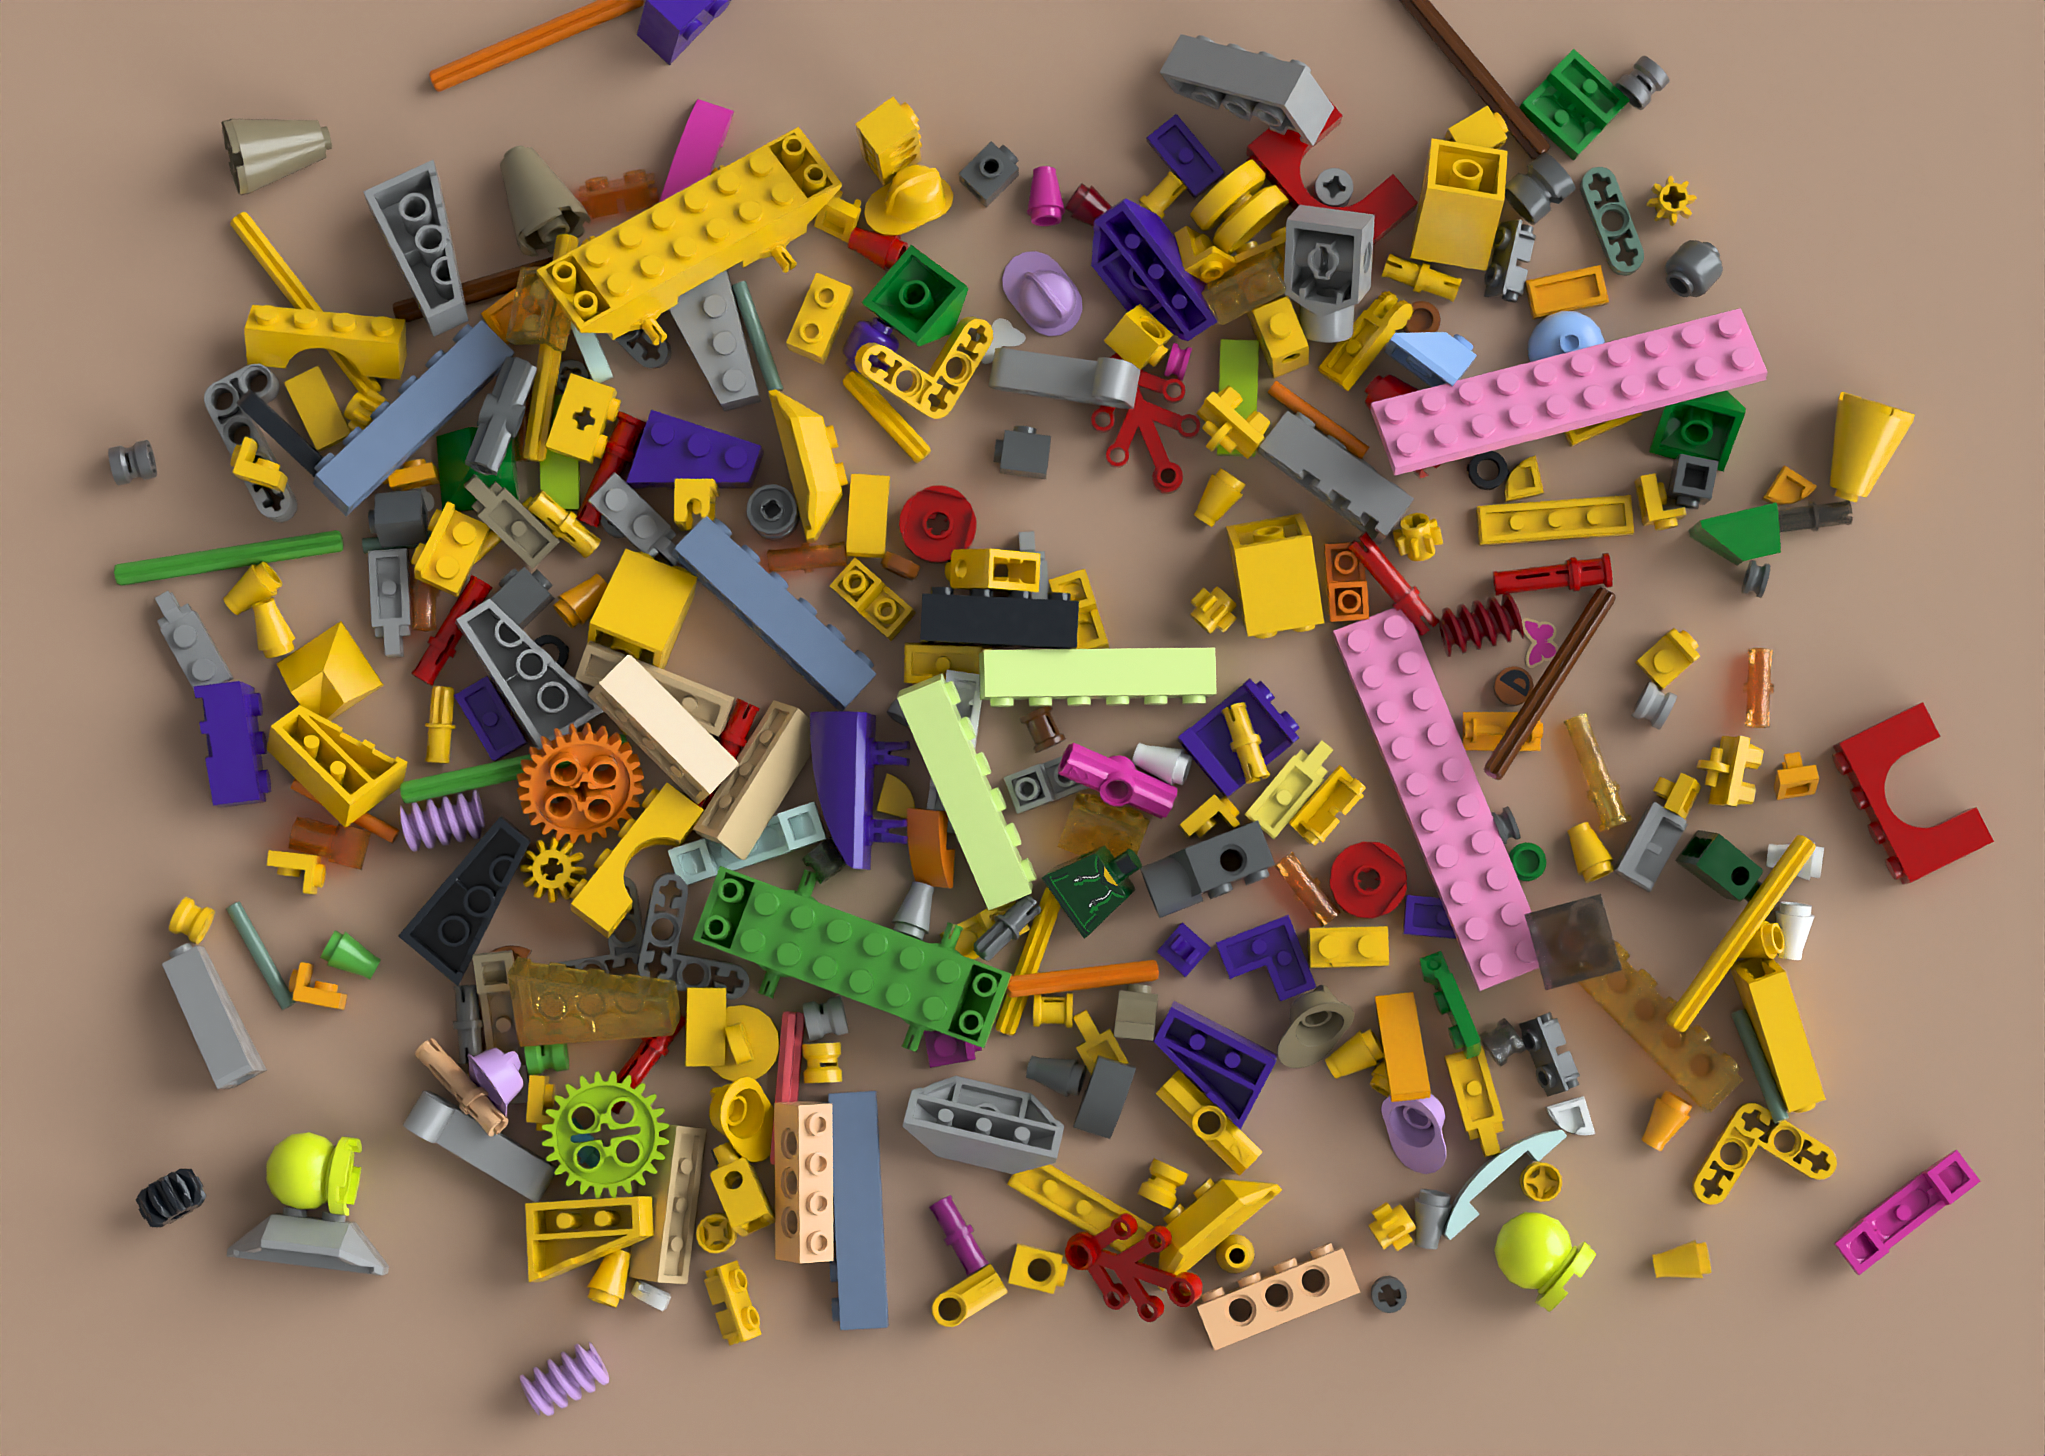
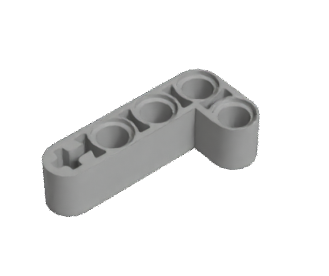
[989,348,1140,409]
[204,364,297,523]
[403,1091,557,1203]

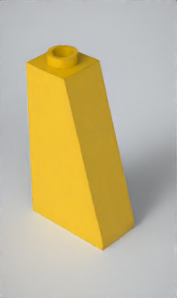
[1730,958,1826,1113]

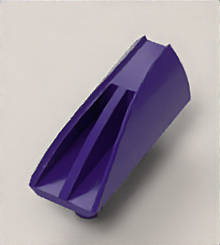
[810,711,911,870]

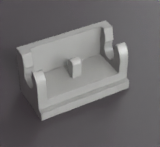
[1613,802,1688,892]

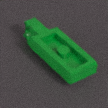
[1420,951,1481,1059]

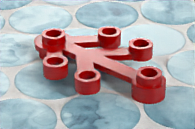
[1091,353,1200,494]
[1065,1213,1203,1322]

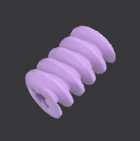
[400,789,485,852]
[519,1342,609,1416]

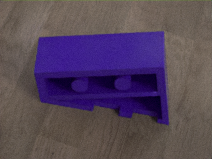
[636,0,731,65]
[626,410,764,489]
[193,681,271,808]
[1154,1001,1277,1130]

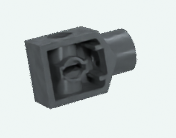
[1140,821,1275,918]

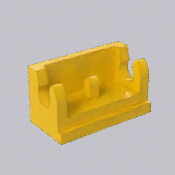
[674,479,720,531]

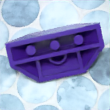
[1091,198,1219,341]

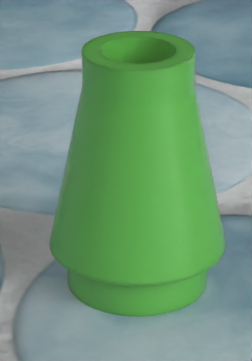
[320,930,381,979]

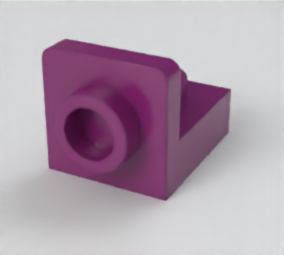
[924,1030,982,1068]

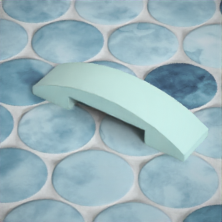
[668,802,827,885]
[1442,1129,1567,1240]

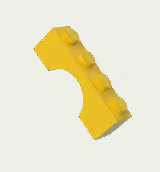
[244,305,407,380]
[570,783,704,939]

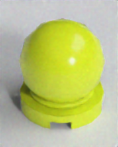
[266,1132,362,1216]
[1494,1212,1596,1312]

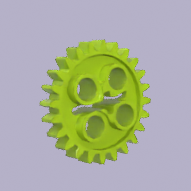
[542,1071,669,1198]

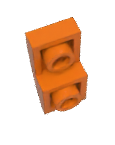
[1324,541,1369,622]
[907,808,955,888]

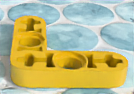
[855,316,993,419]
[1692,1103,1837,1205]

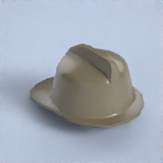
[1277,985,1354,1068]

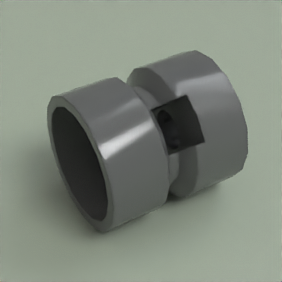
[1505,152,1576,225]
[747,484,800,541]

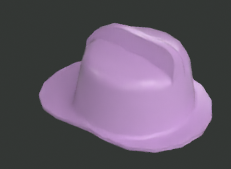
[1002,251,1083,336]
[467,1048,523,1116]
[1381,1094,1446,1174]

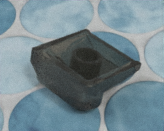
[1524,894,1622,990]

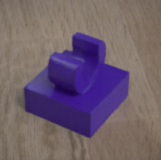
[1156,922,1211,977]

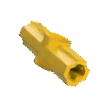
[1155,1069,1262,1176]

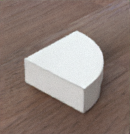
[1545,1096,1595,1135]
[631,1279,671,1311]

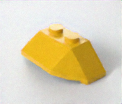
[768,389,848,544]
[1158,1178,1282,1292]

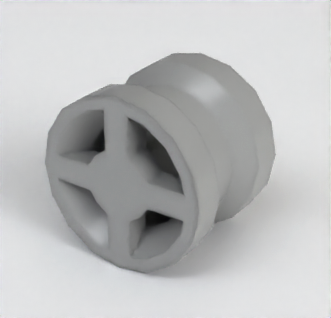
[1314,168,1353,207]
[1631,682,1677,730]

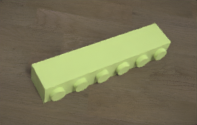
[979,648,1216,707]
[897,673,1037,910]

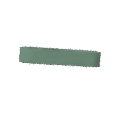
[1580,167,1644,276]

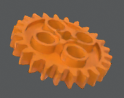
[517,723,644,844]

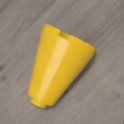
[1829,391,1915,503]

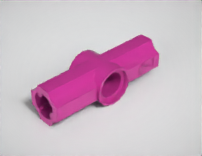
[1058,742,1177,819]

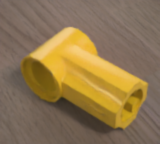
[931,1263,1008,1327]

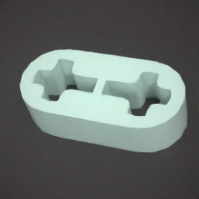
[568,318,614,383]

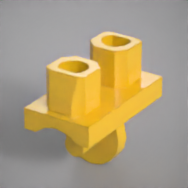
[1196,386,1270,459]
[1697,736,1764,807]

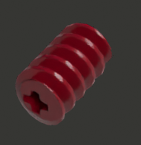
[1439,593,1524,657]

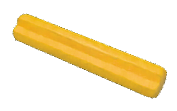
[842,370,931,463]

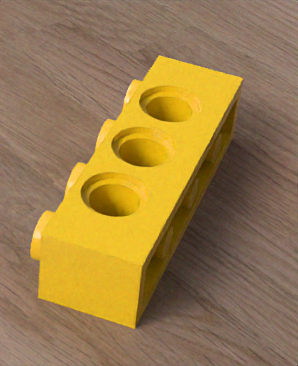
[855,96,923,186]

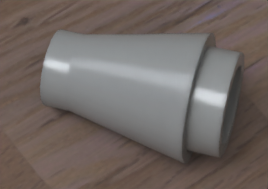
[892,882,934,941]
[1414,1189,1453,1249]

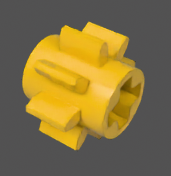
[1646,176,1697,226]
[344,389,389,431]
[1393,513,1443,561]
[1190,586,1237,634]
[1368,1202,1416,1251]

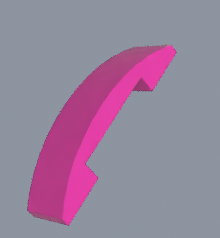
[659,99,734,203]
[1833,1150,1981,1275]

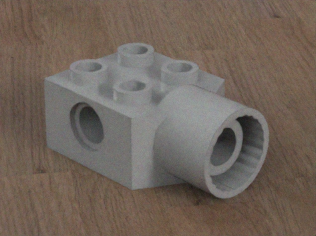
[1283,205,1375,343]

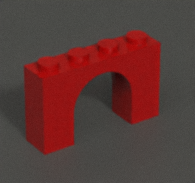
[1246,100,1418,245]
[1832,702,1994,884]

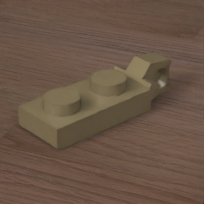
[464,474,560,569]

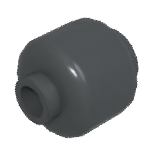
[1665,240,1723,297]

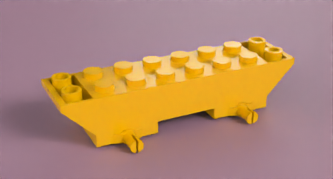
[537,126,842,345]

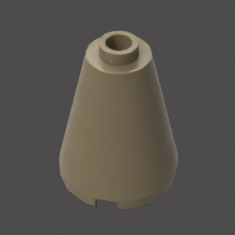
[221,119,332,195]
[500,146,591,257]

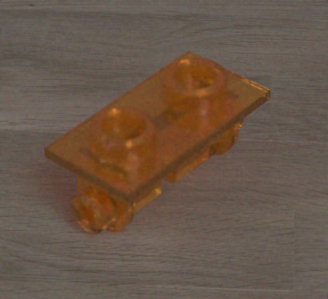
[578,169,660,219]

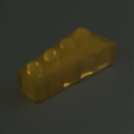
[507,957,681,1047]

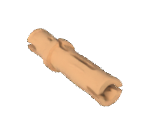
[415,1038,509,1137]

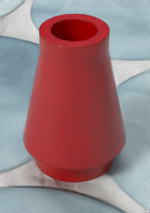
[848,227,908,271]

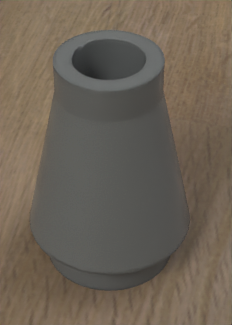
[1026,1056,1086,1097]

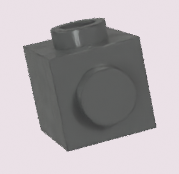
[959,141,1019,208]
[994,425,1051,479]
[1667,454,1719,509]
[368,489,428,548]
[491,567,555,630]

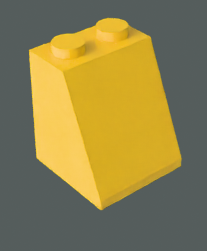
[1410,138,1508,271]
[1226,513,1324,639]
[587,549,697,670]

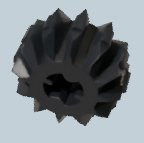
[136,1169,206,1228]

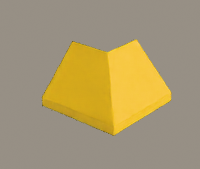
[277,621,384,721]

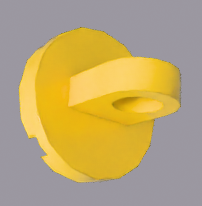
[710,1005,780,1081]

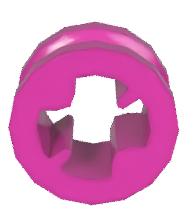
[1164,343,1192,381]

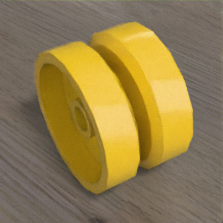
[1190,159,1288,255]

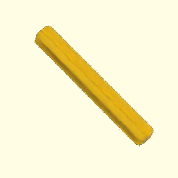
[995,887,1061,1036]

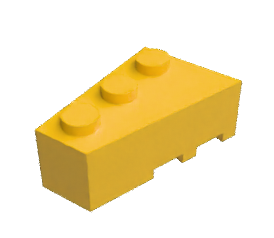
[267,705,408,828]
[525,1196,654,1283]

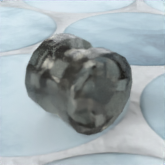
[802,836,847,884]
[1479,1018,1526,1067]

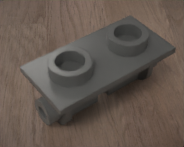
[1484,219,1536,303]
[1519,1012,1580,1097]

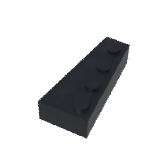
[920,587,1079,649]
[398,815,531,986]

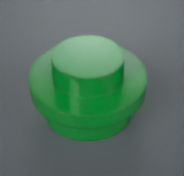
[1509,842,1547,881]

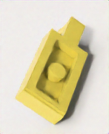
[1244,740,1333,840]

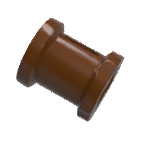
[1019,706,1066,753]

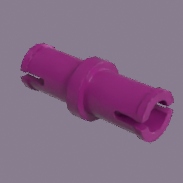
[929,1195,989,1276]

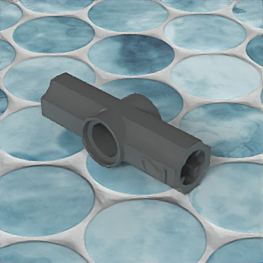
[465,357,537,476]

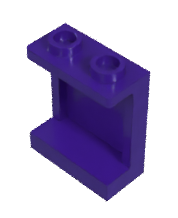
[1177,678,1299,798]

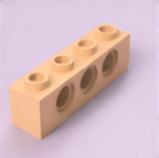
[774,1101,834,1264]
[1196,1243,1360,1351]

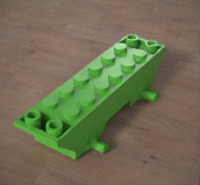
[693,866,1012,1052]

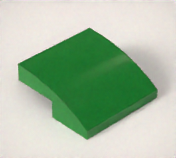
[1519,49,1630,161]

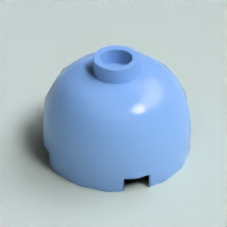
[1527,311,1605,362]

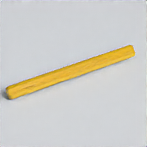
[230,212,382,396]
[523,234,579,462]
[1666,835,1816,1032]

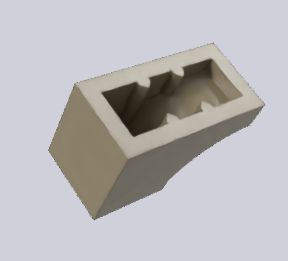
[1114,984,1158,1041]

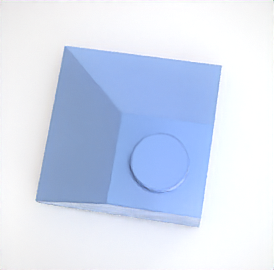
[1385,332,1477,387]

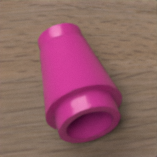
[1027,166,1065,226]

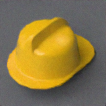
[864,164,954,236]
[709,1076,774,1162]

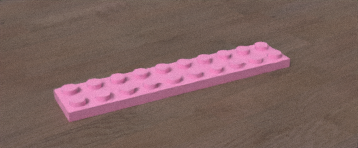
[1371,308,1768,476]
[1332,608,1552,992]

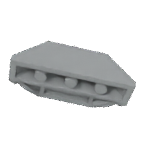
[903,1076,1064,1174]
[227,1207,389,1275]

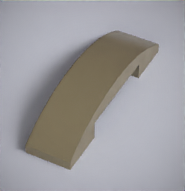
[472,950,529,1104]

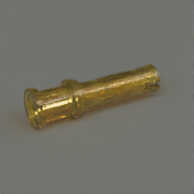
[1564,713,1633,832]

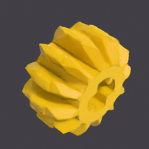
[520,837,588,903]

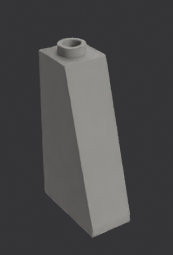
[162,943,267,1089]

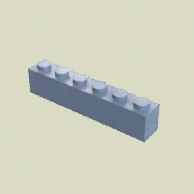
[313,320,515,517]
[671,517,876,711]
[823,1091,889,1330]

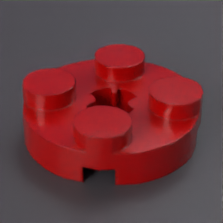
[899,485,977,564]
[1329,841,1407,919]

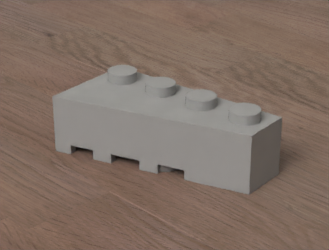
[1160,34,1334,146]
[363,160,469,337]
[669,270,761,411]

